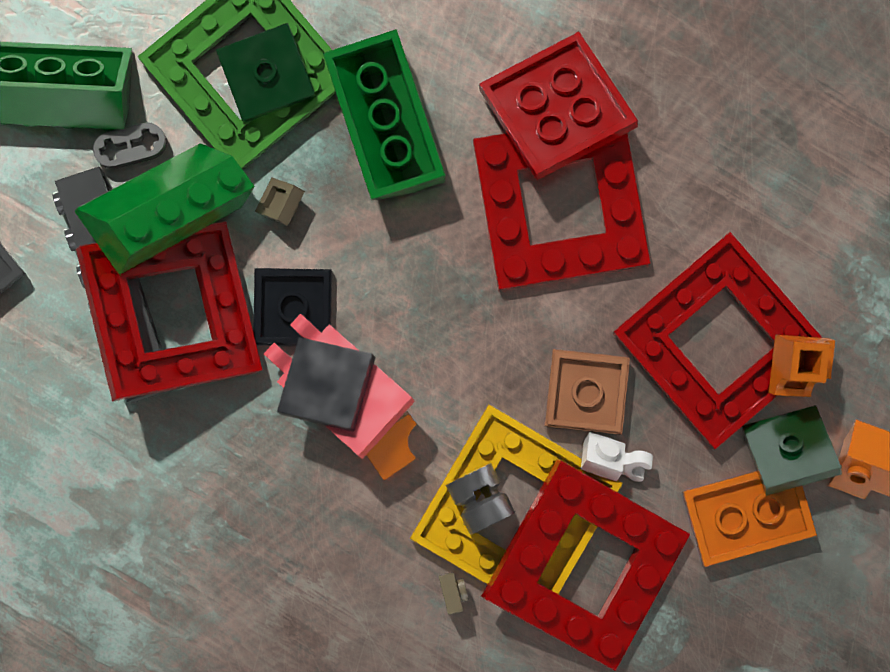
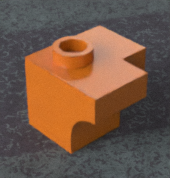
[769,335,835,397]
[366,411,417,480]
[829,420,890,500]

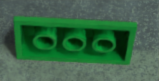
[323,29,445,201]
[0,42,132,131]
[75,143,255,275]

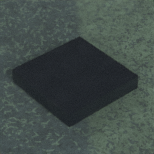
[253,268,332,347]
[277,337,376,432]

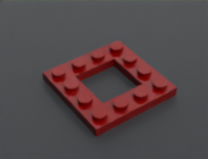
[473,133,651,291]
[76,221,262,402]
[613,232,823,450]
[481,459,690,671]

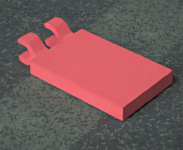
[264,314,415,459]

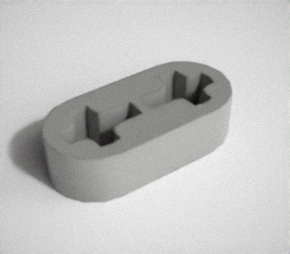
[93,123,167,169]

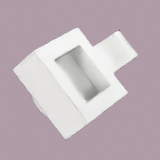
[581,432,653,482]

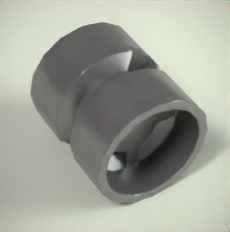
[446,463,515,535]

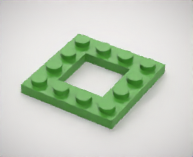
[137,0,336,170]

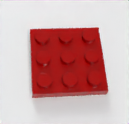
[479,31,638,181]

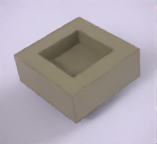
[255,178,305,226]
[438,572,469,615]

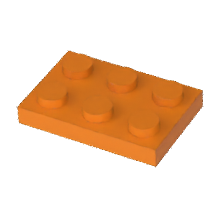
[682,471,817,567]

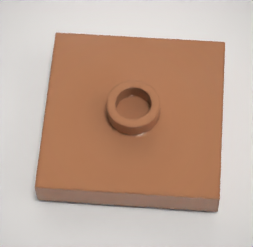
[544,349,630,435]

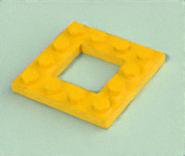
[410,404,623,594]

